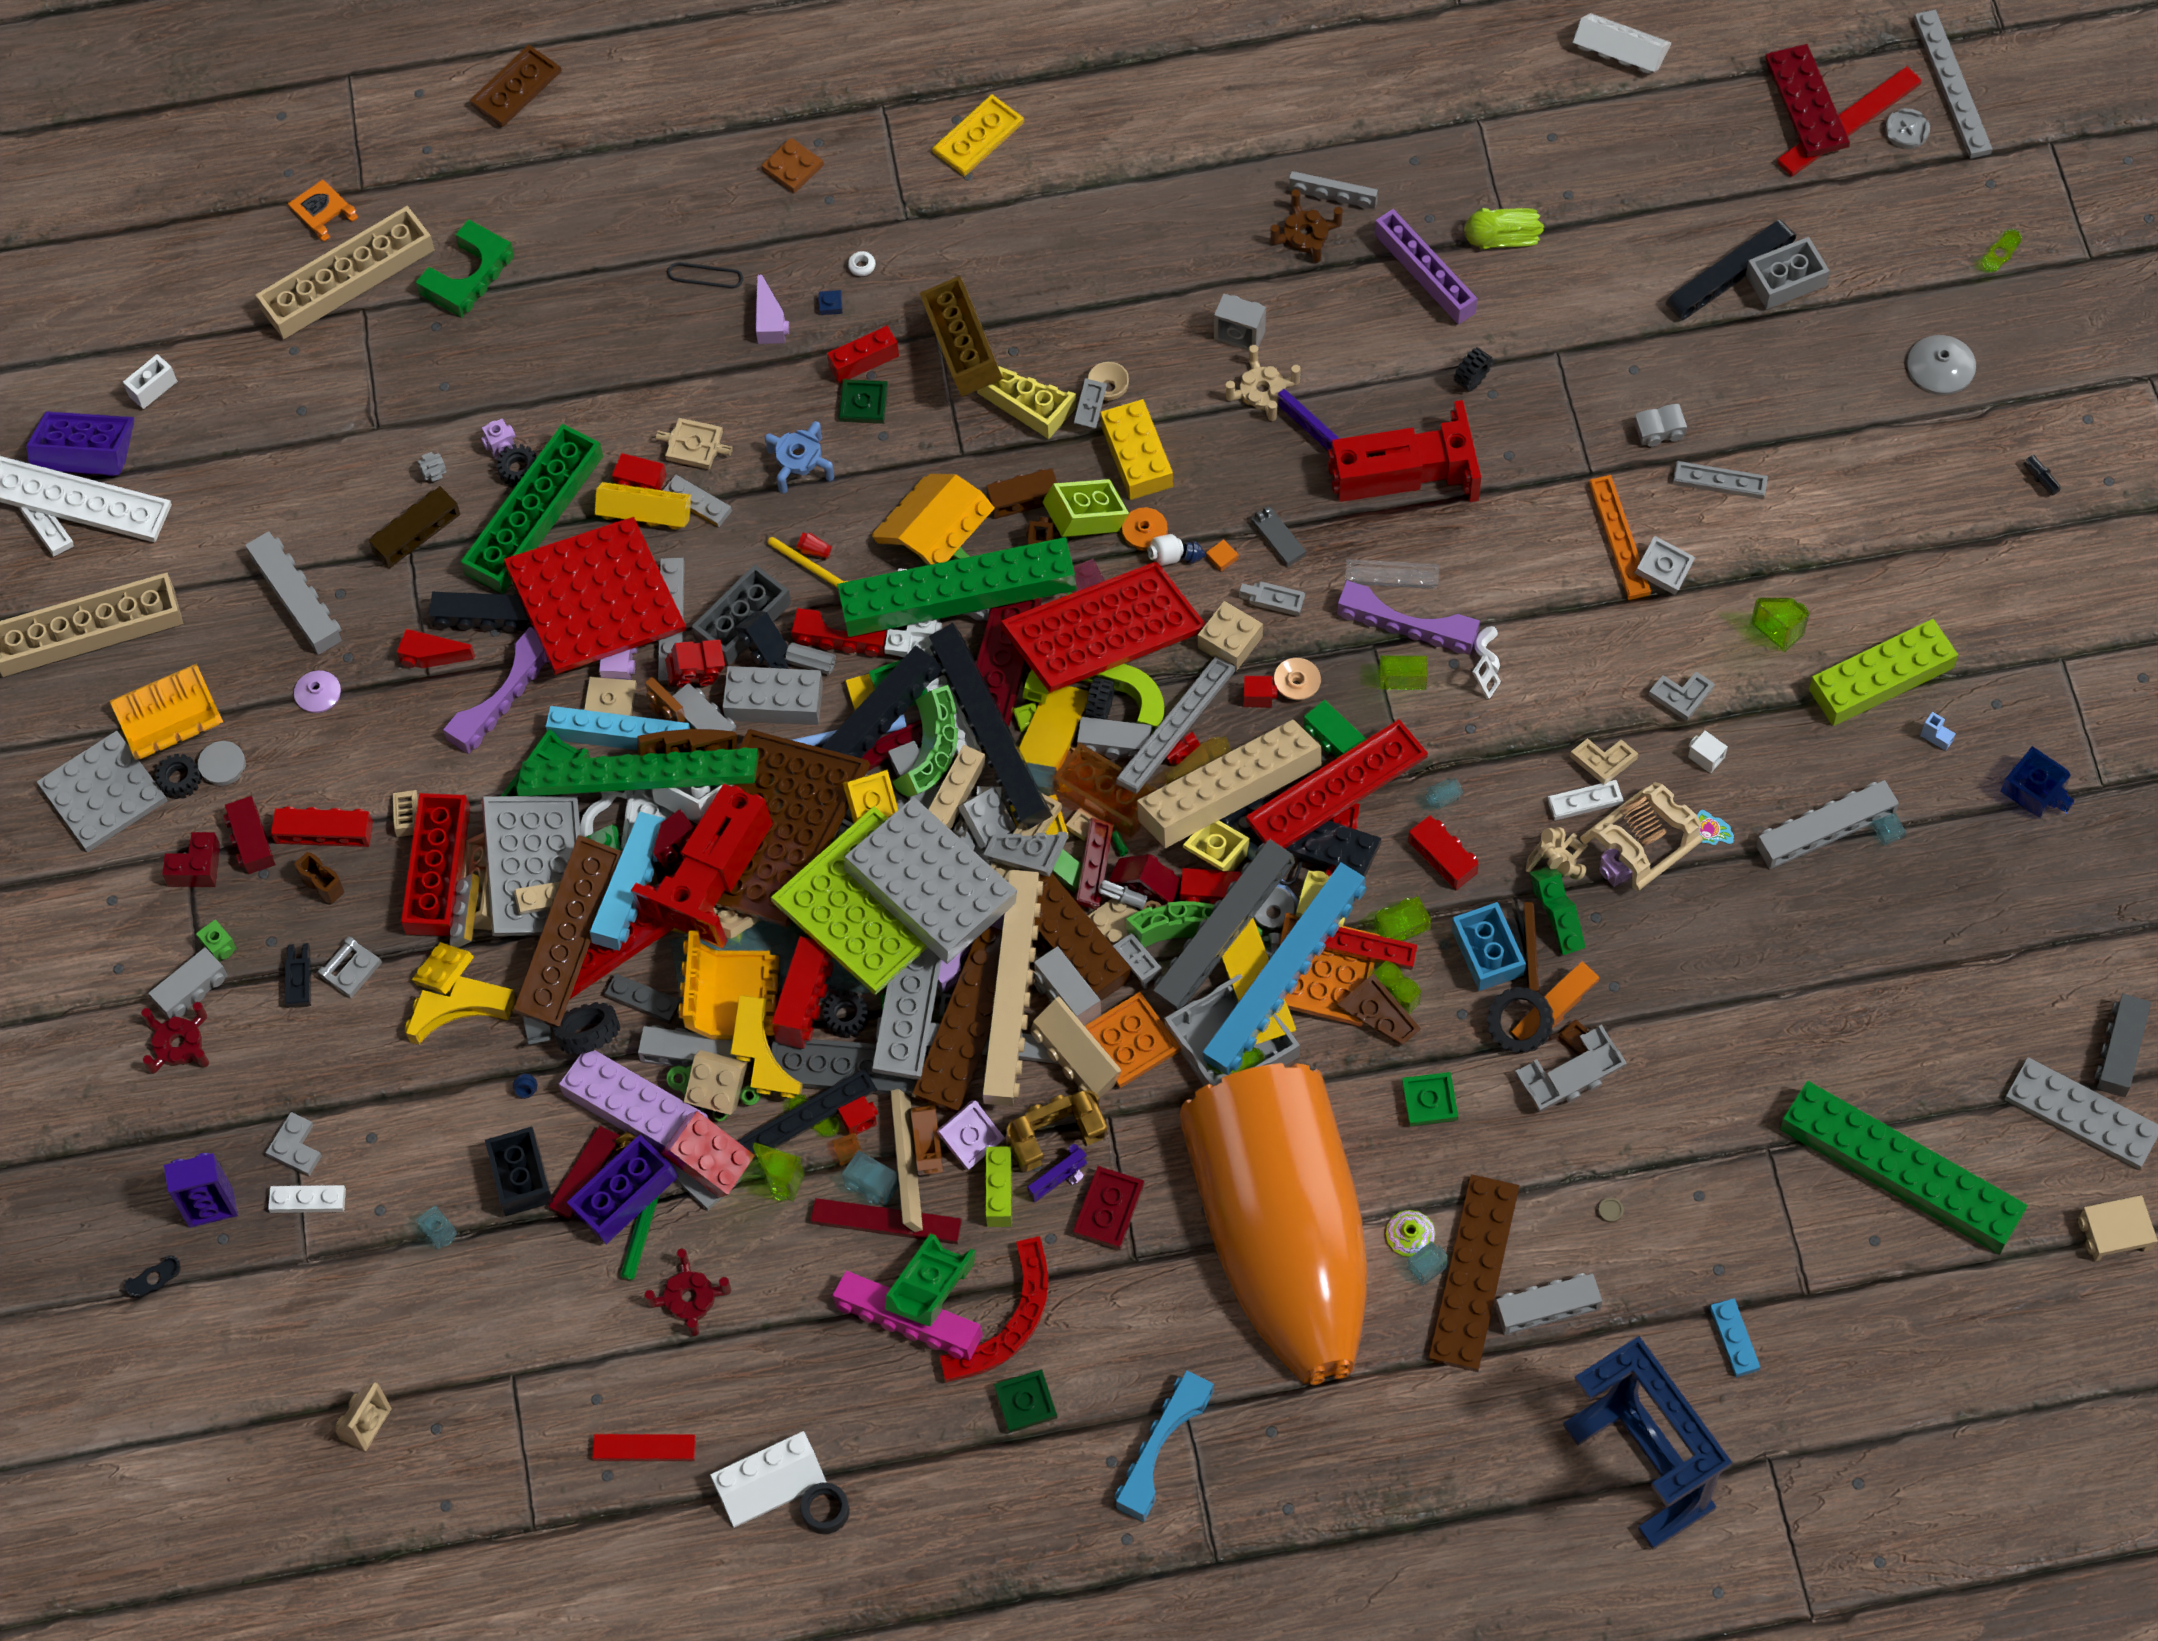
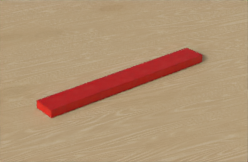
[1777,66,1922,177]

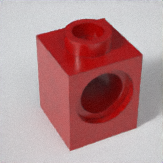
[838,1096,878,1138]

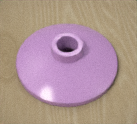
[294,671,341,713]

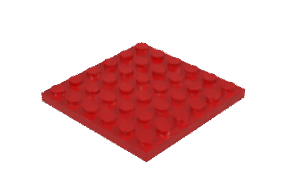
[504,517,686,674]

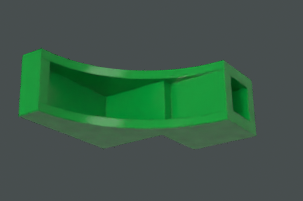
[1530,866,1586,955]

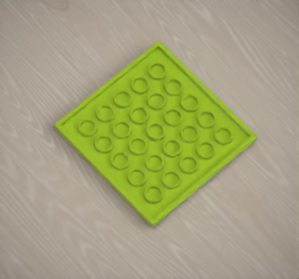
[771,806,928,995]

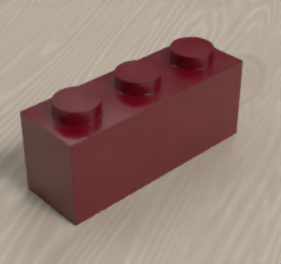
[223,796,276,875]

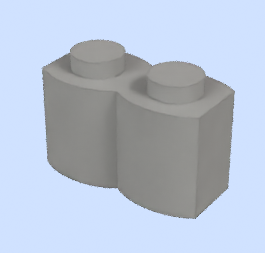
[1634,404,1687,446]

